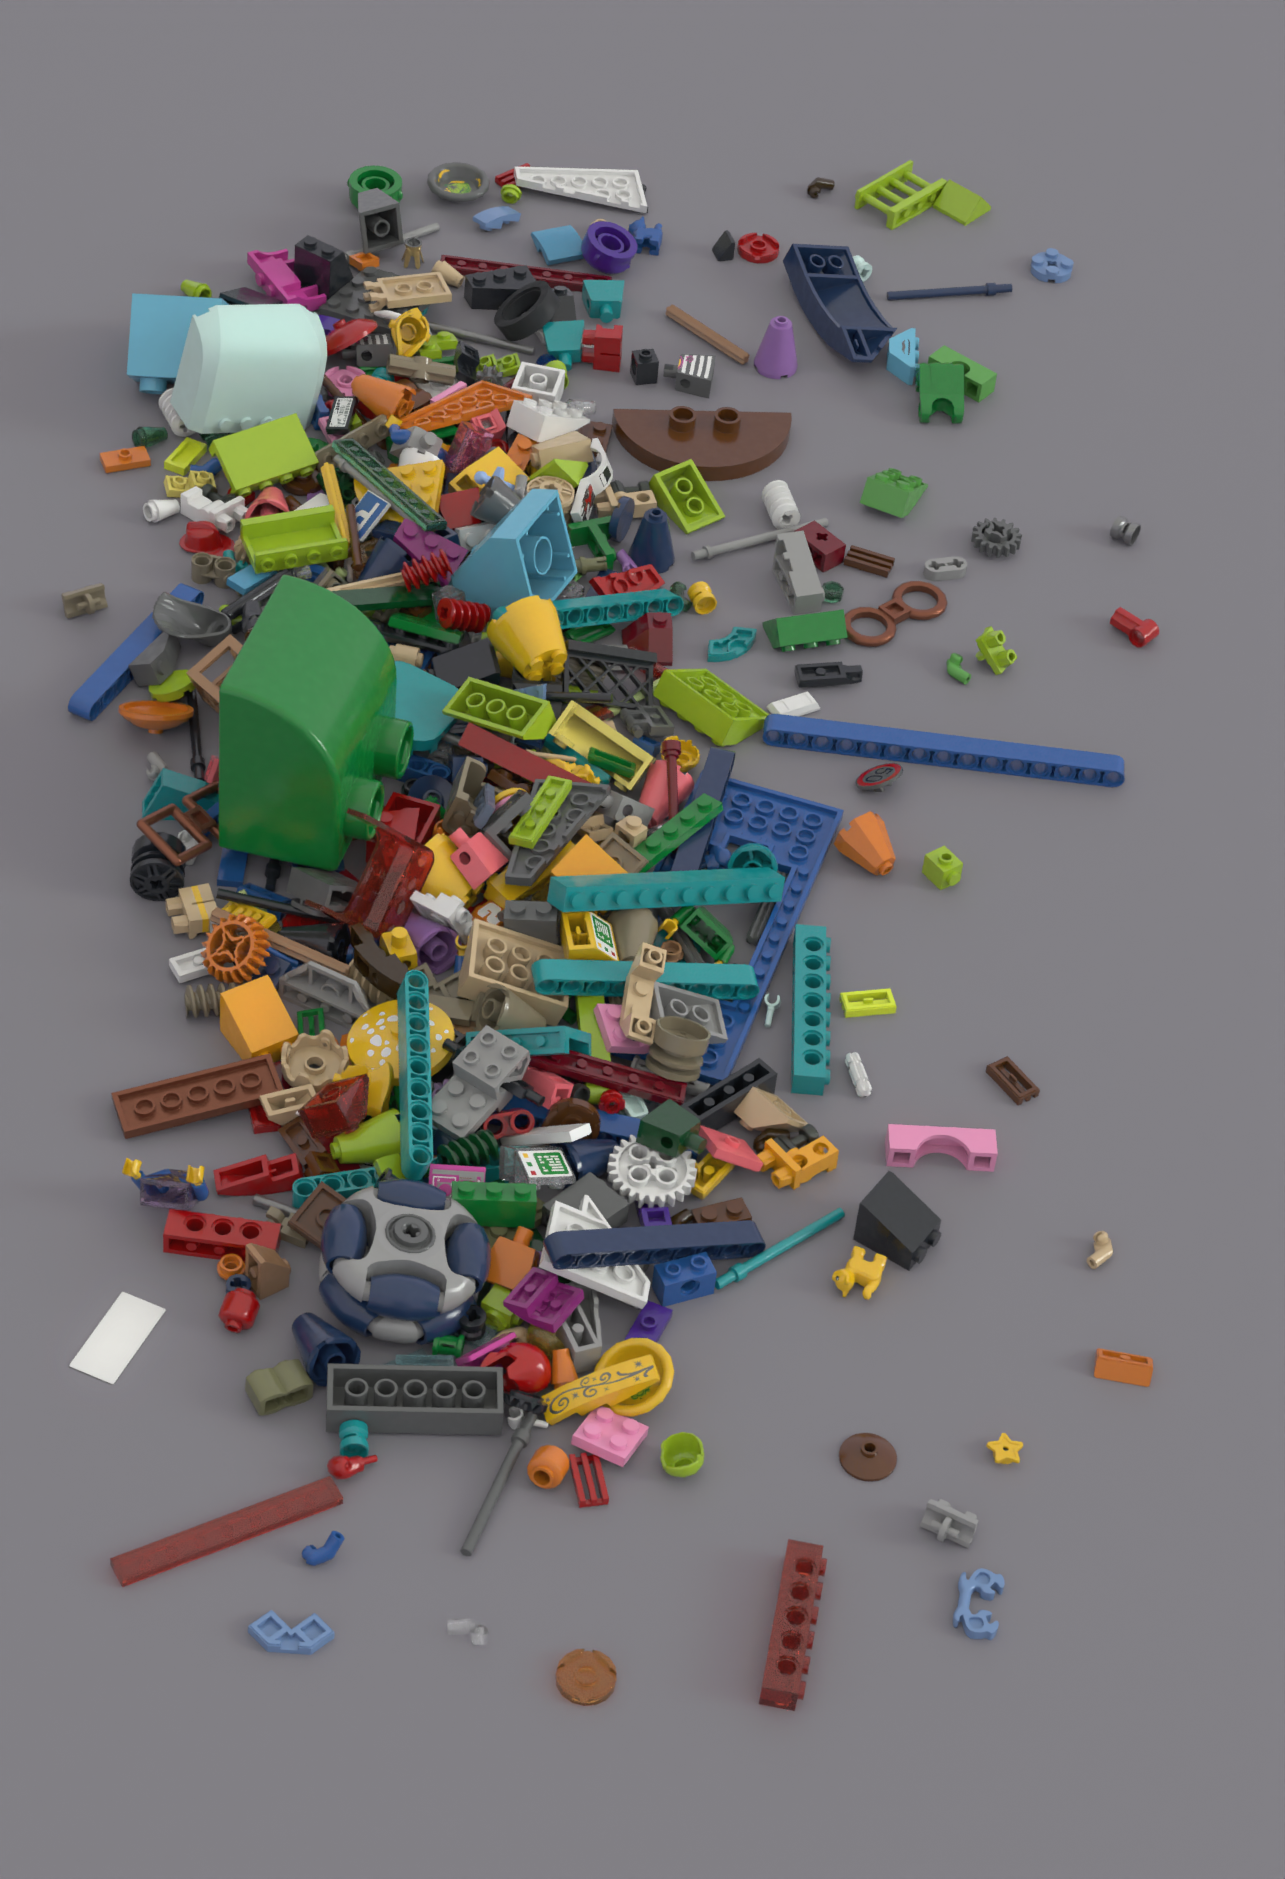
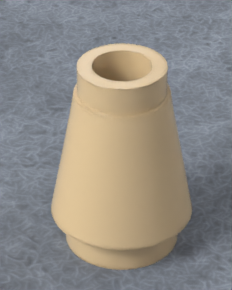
[431,260,465,288]

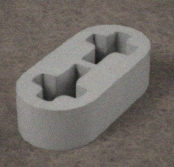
[923,556,967,581]

